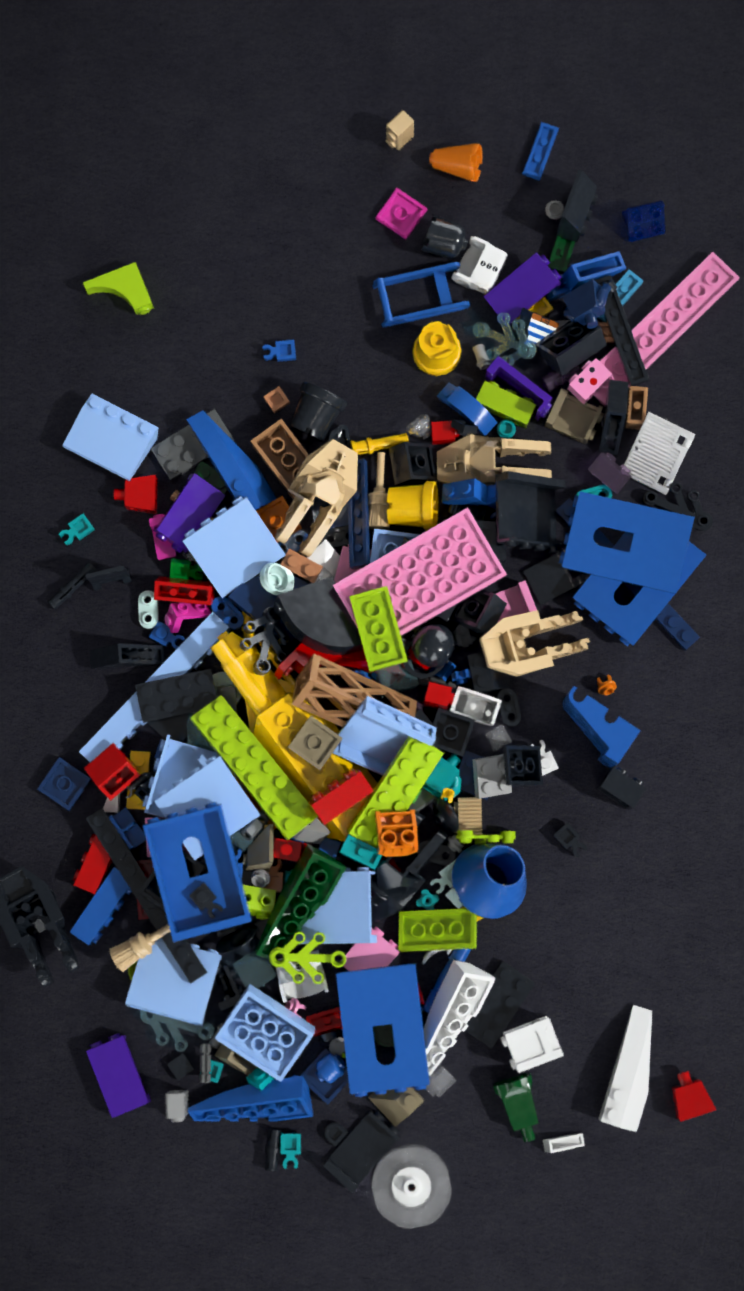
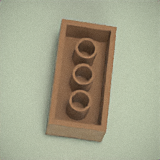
[251,419,309,499]

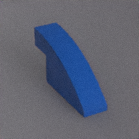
[546,251,626,302]

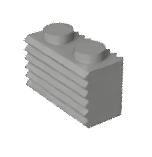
[165,1090,190,1122]

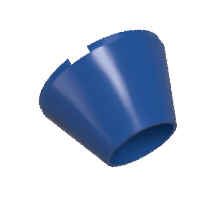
[452,843,527,919]

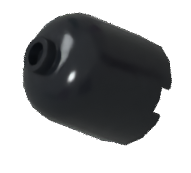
[421,215,468,259]

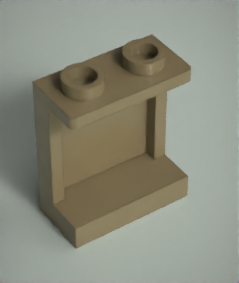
[545,388,604,444]

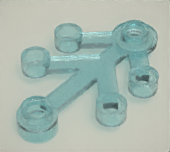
[473,313,536,366]
[140,1010,215,1052]

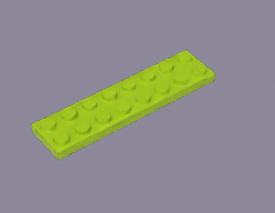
[190,695,319,841]

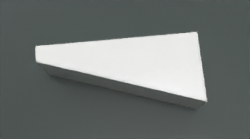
[103,793,120,813]
[543,1133,585,1153]

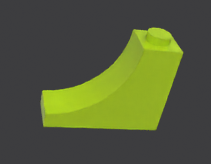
[83,262,154,315]

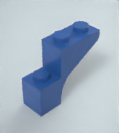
[442,478,496,509]

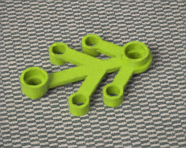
[455,830,516,844]
[269,931,346,984]

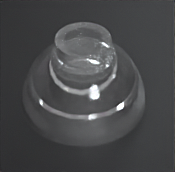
[406,414,431,440]

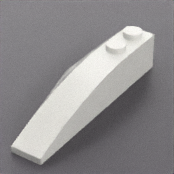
[424,960,495,1076]
[599,1005,652,1132]

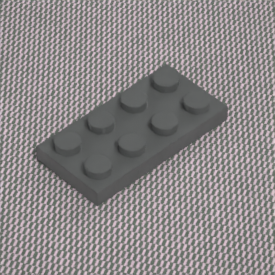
[151,409,235,481]

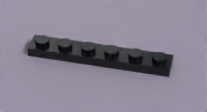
[594,275,649,386]

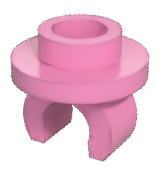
[285,998,306,1018]

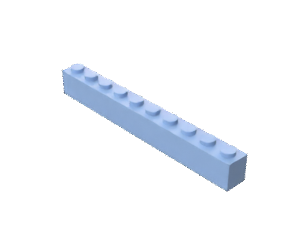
[79,612,231,762]

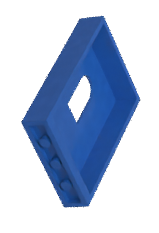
[559,492,694,594]
[573,532,706,647]
[143,802,252,942]
[336,963,430,1097]

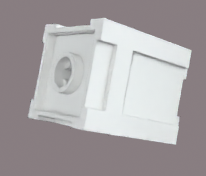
[500,1016,563,1073]

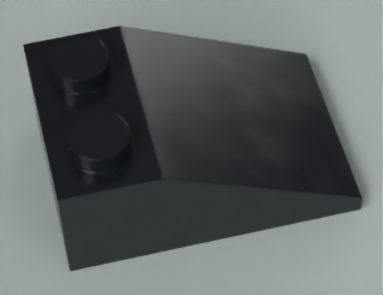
[503,745,543,787]
[138,849,207,911]

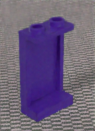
[484,252,562,327]
[485,356,552,421]
[153,473,225,553]
[86,1033,151,1118]

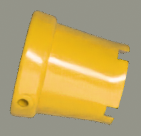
[412,321,462,376]
[387,481,438,531]

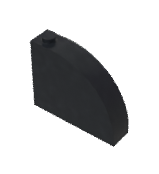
[273,577,363,655]

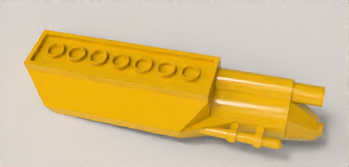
[210,631,378,841]

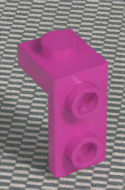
[149,514,176,560]
[165,603,211,633]

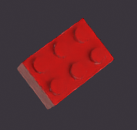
[309,768,374,825]

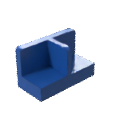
[108,807,146,850]

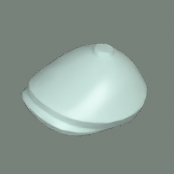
[260,563,294,595]

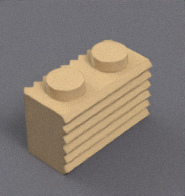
[386,110,414,150]
[454,797,482,835]

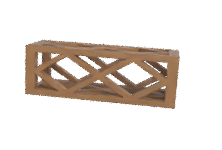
[292,654,417,727]

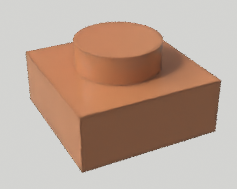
[264,387,290,414]

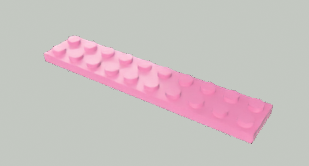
[593,252,740,406]

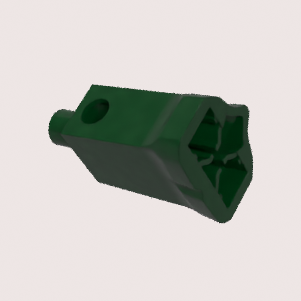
[492,1073,539,1142]

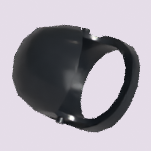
[403,624,454,679]

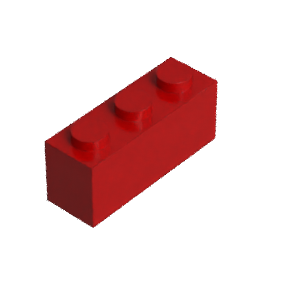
[154,576,215,605]
[424,682,455,710]
[73,834,112,894]

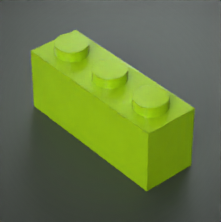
[476,381,536,429]

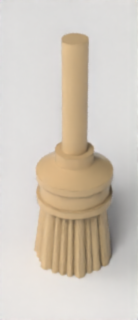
[368,452,390,530]
[110,923,170,972]

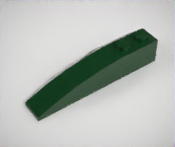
[255,844,346,960]

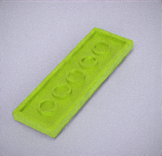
[347,736,444,849]

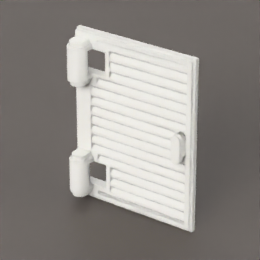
[620,412,695,495]

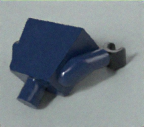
[562,279,617,329]

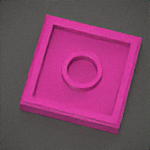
[375,188,427,240]

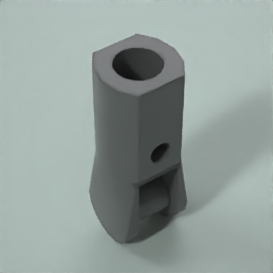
[241,810,270,841]

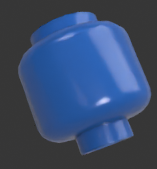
[316,1053,346,1083]

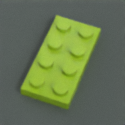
[349,586,408,672]
[398,908,477,952]

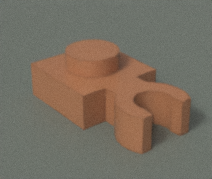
[263,859,284,893]

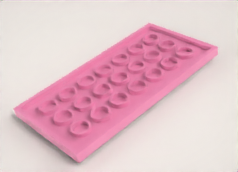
[333,508,507,636]

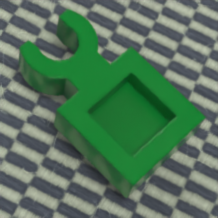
[170,558,203,580]

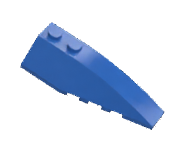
[187,410,277,511]
[188,1076,313,1121]

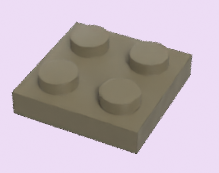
[288,715,343,770]

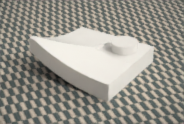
[306,539,340,582]

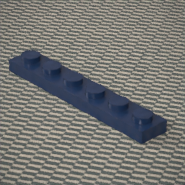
[348,459,370,570]

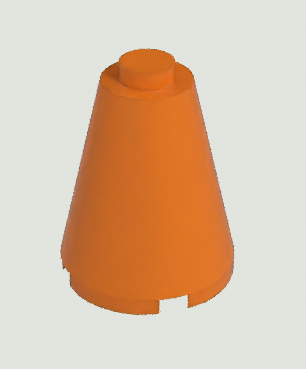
[429,143,482,182]

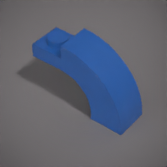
[437,383,497,436]

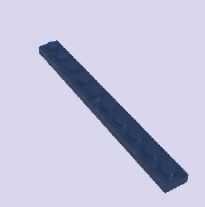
[555,498,700,651]

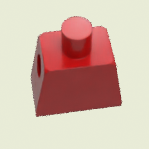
[114,475,158,514]
[273,838,307,862]
[672,1071,716,1122]

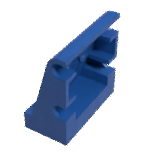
[562,686,640,769]

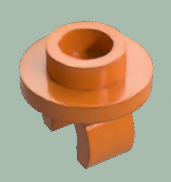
[597,674,617,695]

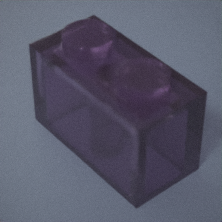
[587,452,632,494]

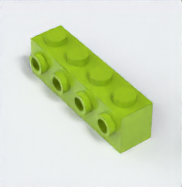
[243,885,276,920]

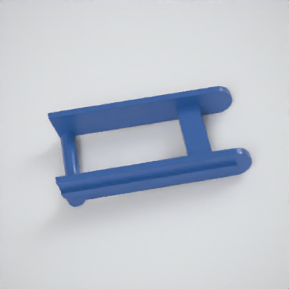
[372,262,470,328]

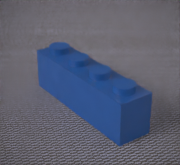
[70,867,132,945]

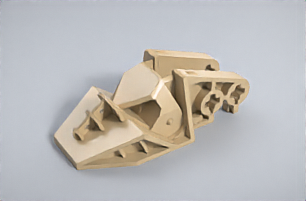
[437,434,552,486]
[275,439,358,557]
[480,610,590,677]

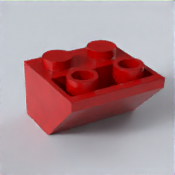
[84,742,140,801]

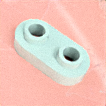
[138,591,159,629]

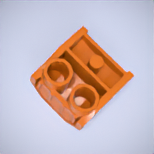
[375,809,418,857]

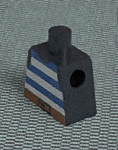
[514,308,559,356]

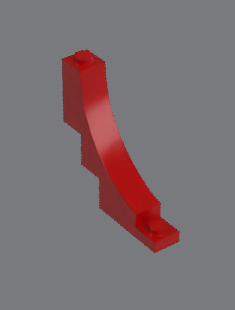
[274,643,406,686]

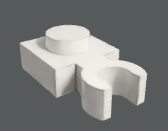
[530,740,558,776]

